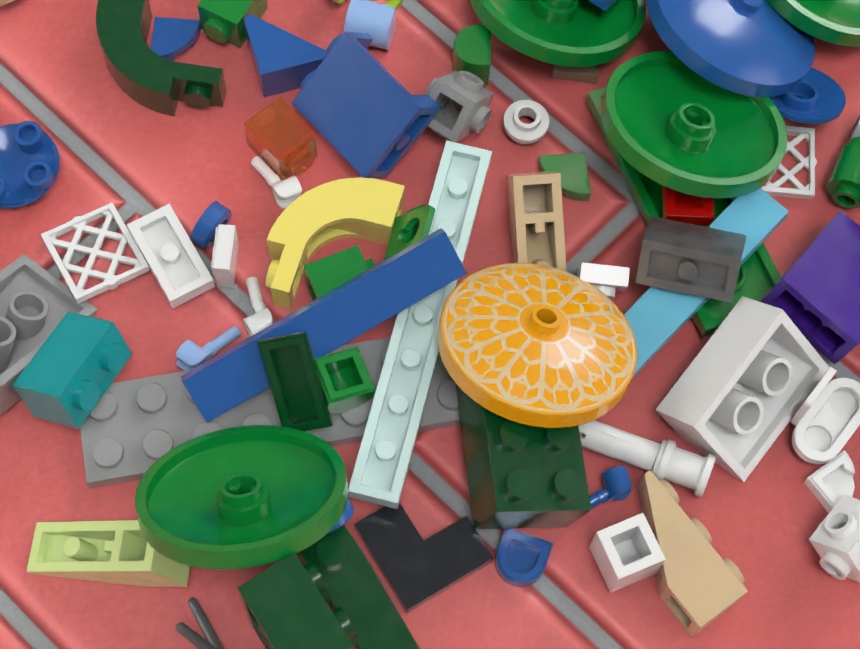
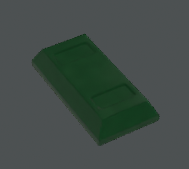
[257,331,333,431]

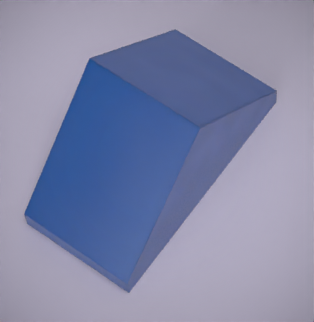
[244,13,327,97]

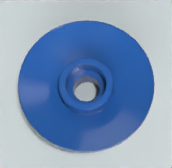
[770,67,846,124]

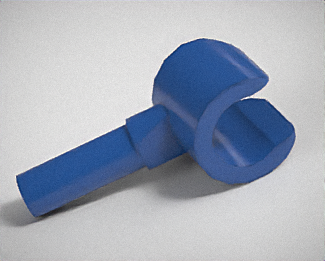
[589,466,632,509]

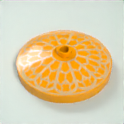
[437,263,637,428]

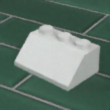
[656,296,830,482]

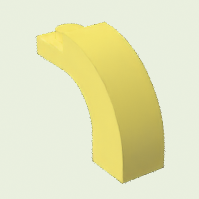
[265,177,405,311]

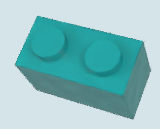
[12,311,132,429]

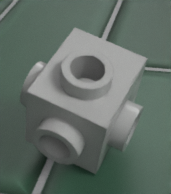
[424,71,494,143]

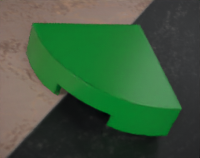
[538,152,591,201]

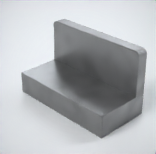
[635,217,746,303]

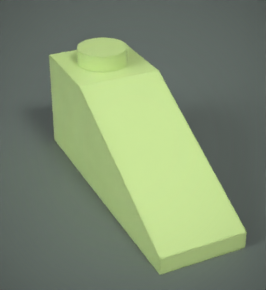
[26,520,190,587]

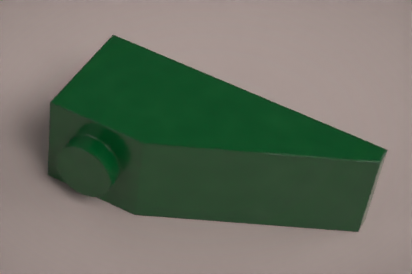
[297,524,420,649]

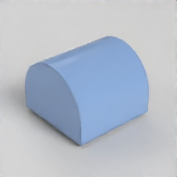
[344,0,396,50]

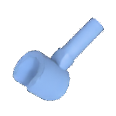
[176,326,241,371]

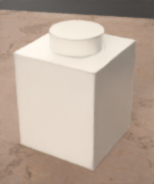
[589,513,666,593]

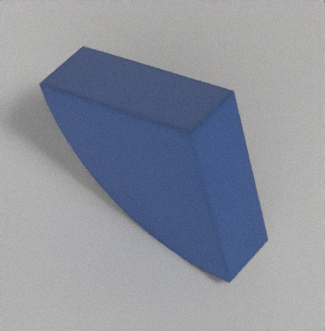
[150,17,201,61]

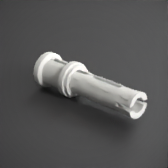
[578,420,716,498]

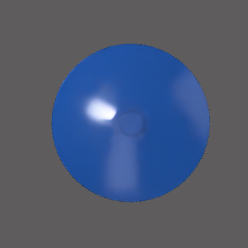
[646,0,815,98]

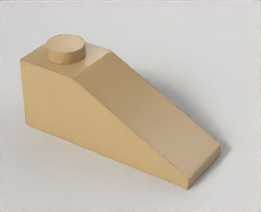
[506,171,567,272]

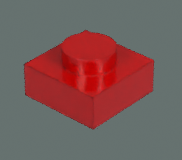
[662,185,714,226]

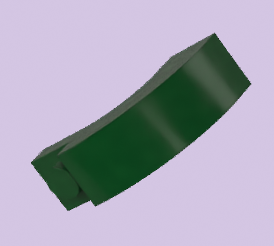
[96,0,226,117]

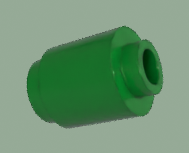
[826,137,860,209]

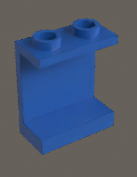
[292,31,441,178]

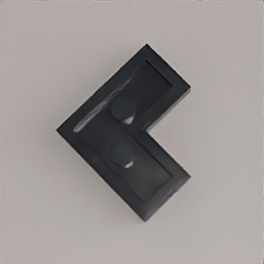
[354,502,494,614]

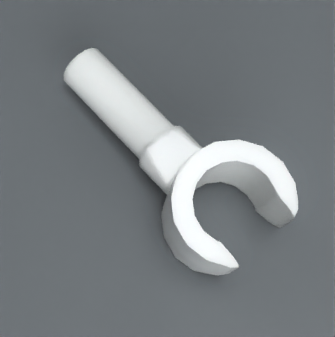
[251,156,302,209]
[243,277,273,337]

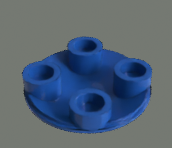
[0,121,60,208]

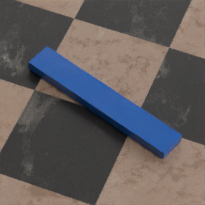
[181,228,467,423]

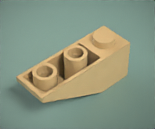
[637,470,748,638]

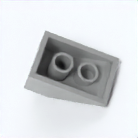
[0,254,98,416]

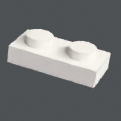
[127,204,215,309]

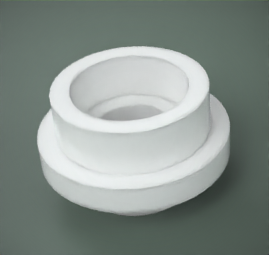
[503,100,549,145]

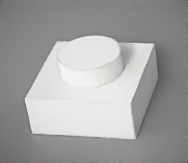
[577,262,630,299]

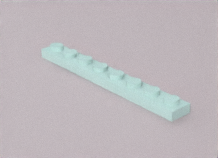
[348,140,492,509]

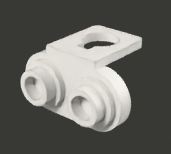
[790,367,860,464]

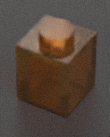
[244,97,317,181]

